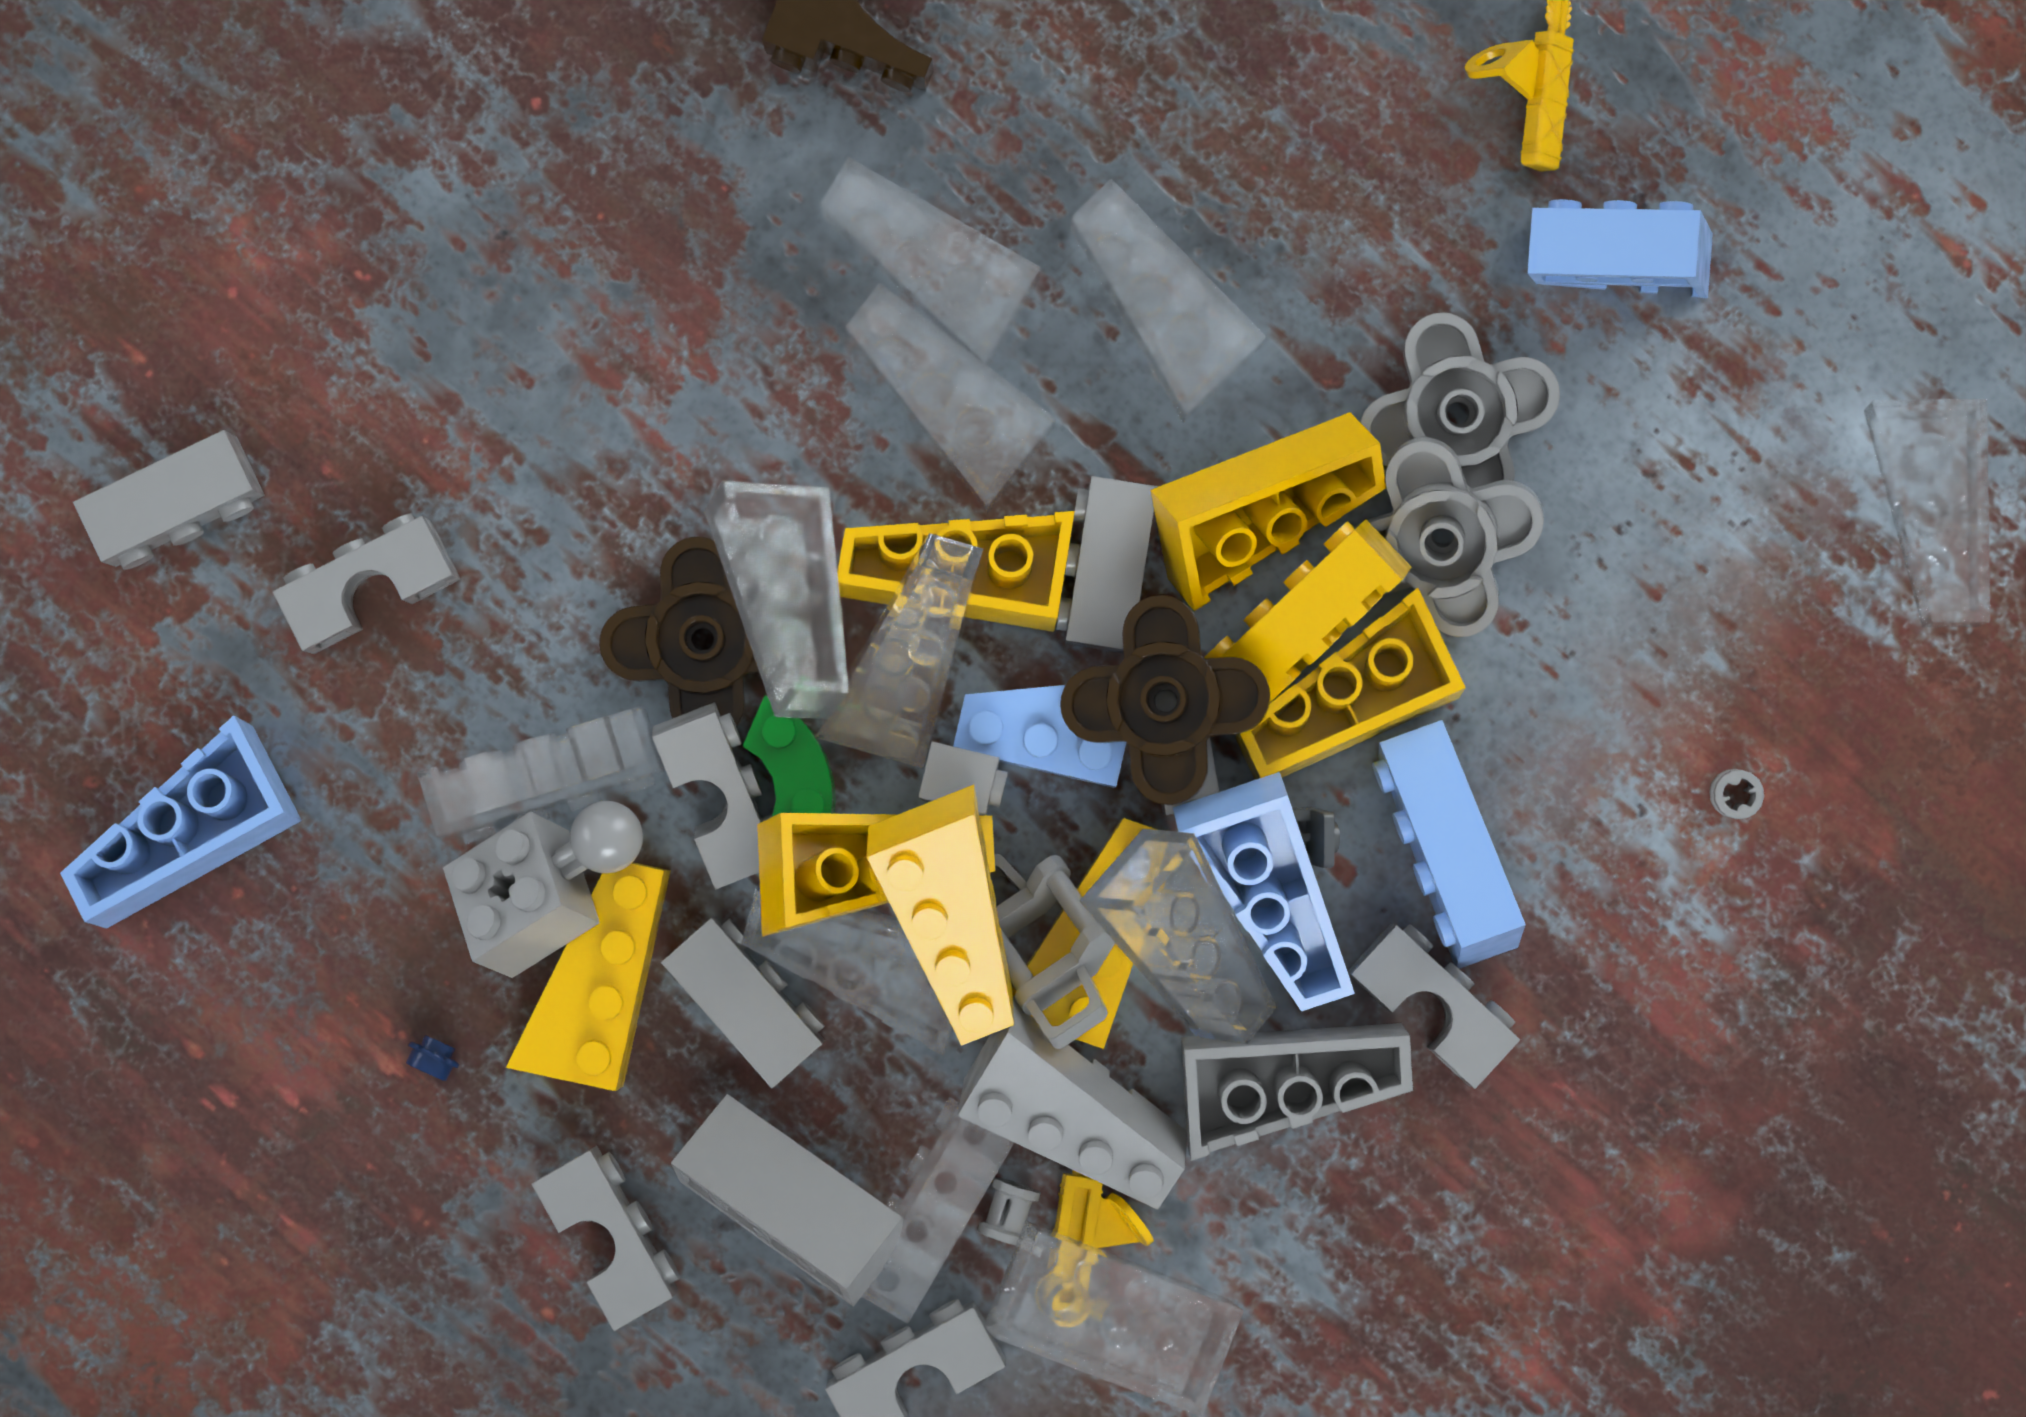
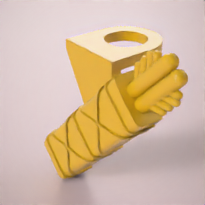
[1465,0,1574,172]
[1043,1170,1154,1315]

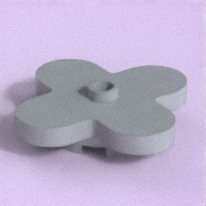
[1360,313,1560,488]
[1354,437,1544,637]

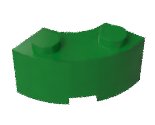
[743,695,836,817]

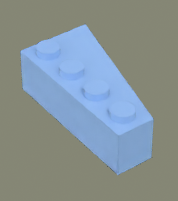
[60,715,302,928]
[1372,720,1526,969]
[1173,772,1355,1011]

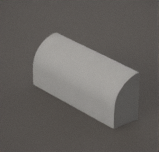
[671,1094,903,1307]

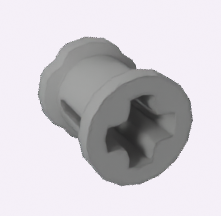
[977,1177,1041,1246]

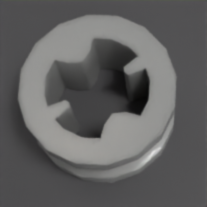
[1709,769,1764,819]

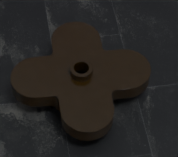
[599,537,805,727]
[1060,595,1270,805]

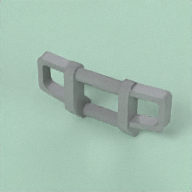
[990,854,1116,1049]

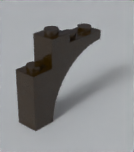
[762,0,934,93]

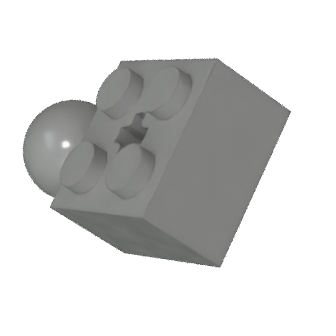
[443,801,643,978]

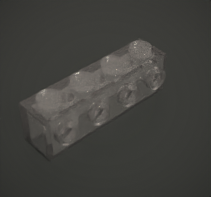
[862,1097,1014,1324]

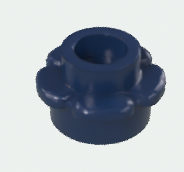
[406,1035,459,1081]

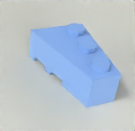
[1528,199,1713,298]
[953,685,1126,788]

